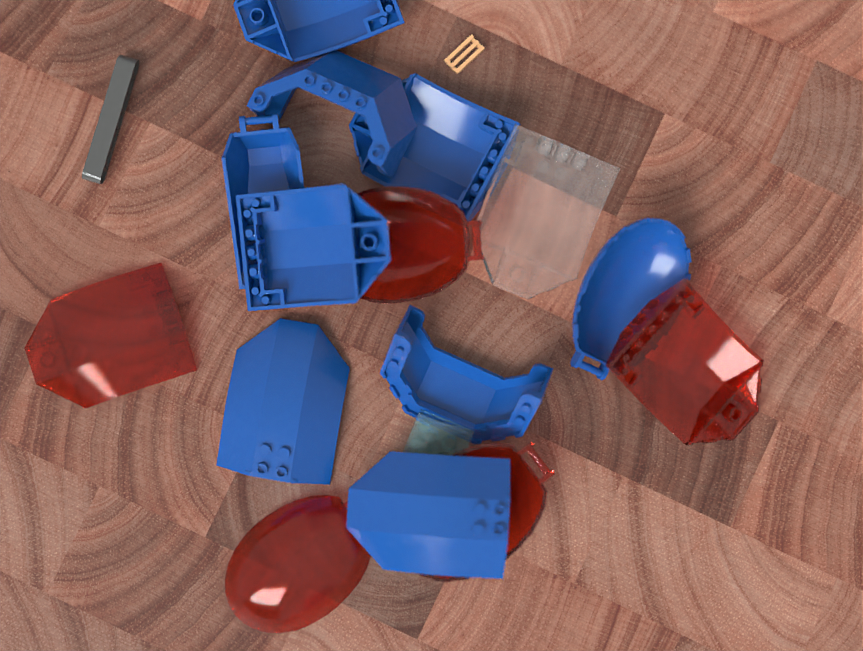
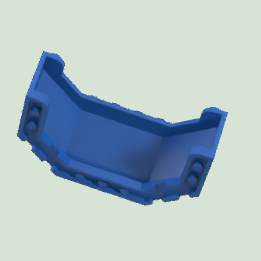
[247,50,417,179]
[380,305,553,444]

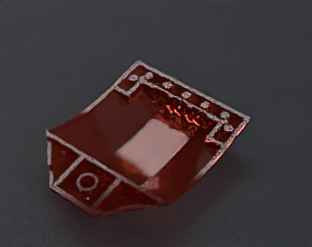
[25,263,197,409]
[605,278,764,446]

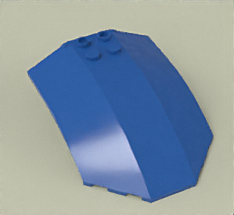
[233,0,405,62]
[349,73,521,226]
[236,184,391,311]
[216,318,350,485]
[346,451,510,579]

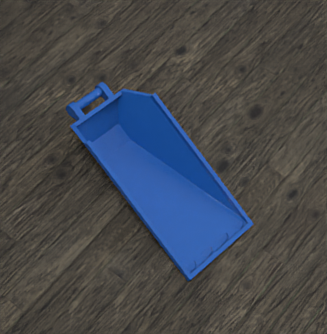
[222,113,304,289]

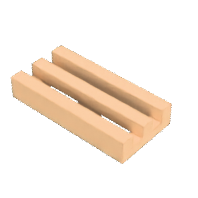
[444,34,485,75]

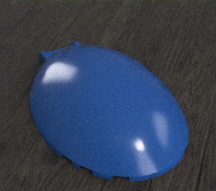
[570,218,692,380]

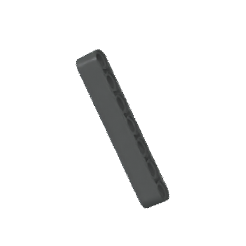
[82,55,139,184]

